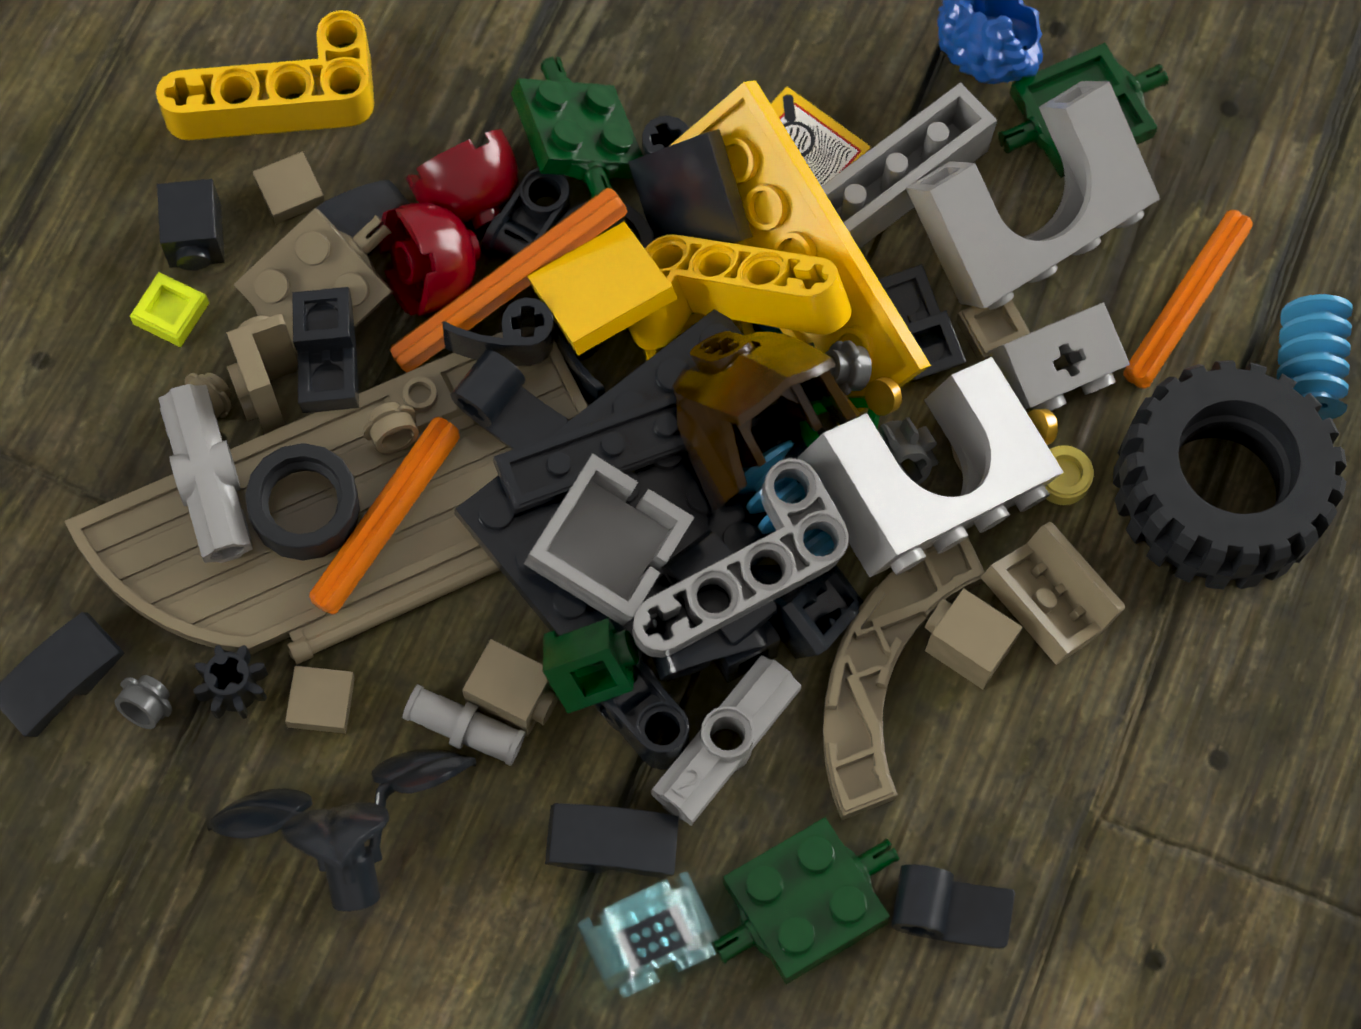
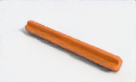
[390,188,628,373]

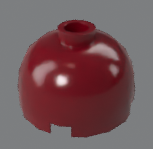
[406,129,518,231]
[379,202,480,316]

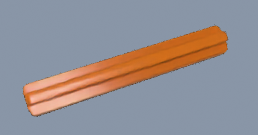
[1123,209,1253,389]
[309,417,460,615]

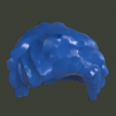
[937,0,1043,84]

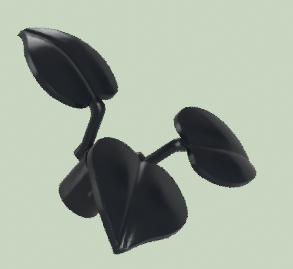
[206,749,477,911]

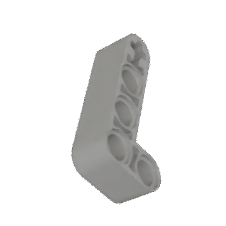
[632,458,849,658]

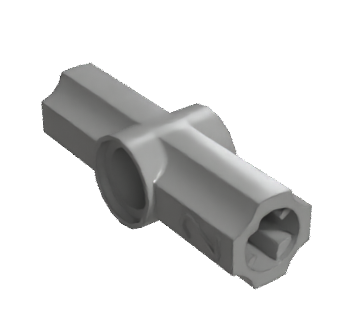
[158,384,253,563]
[651,655,801,826]

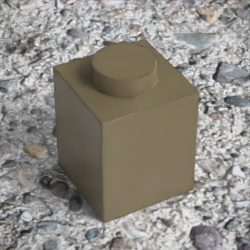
[925,588,1023,690]
[462,639,559,737]

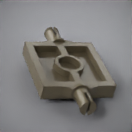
[233,208,394,354]

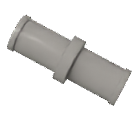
[402,685,526,766]

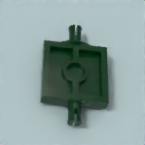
[998,43,1169,178]
[511,56,643,198]
[711,817,899,984]

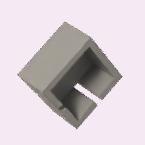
[524,454,694,626]

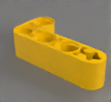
[156,10,374,140]
[628,235,852,350]

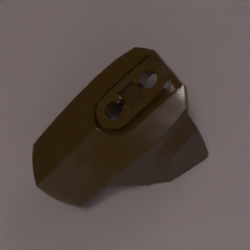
[672,331,862,511]

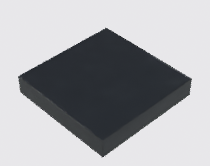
[628,129,753,244]

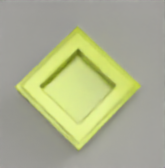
[130,272,209,347]

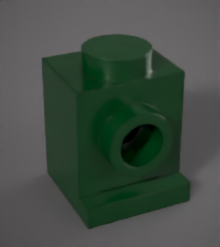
[543,618,639,714]

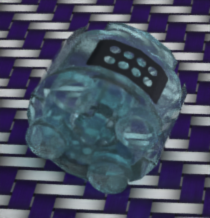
[577,871,719,999]

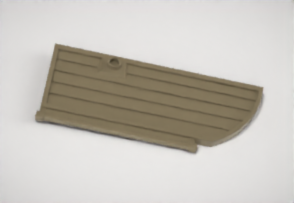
[64,327,588,665]

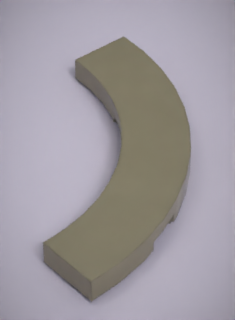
[823,537,985,821]

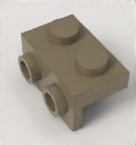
[226,314,298,434]
[981,522,1125,665]

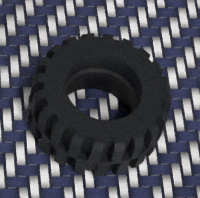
[1113,360,1347,590]

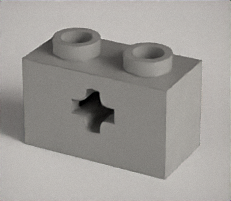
[988,302,1130,411]

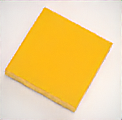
[527,221,677,355]

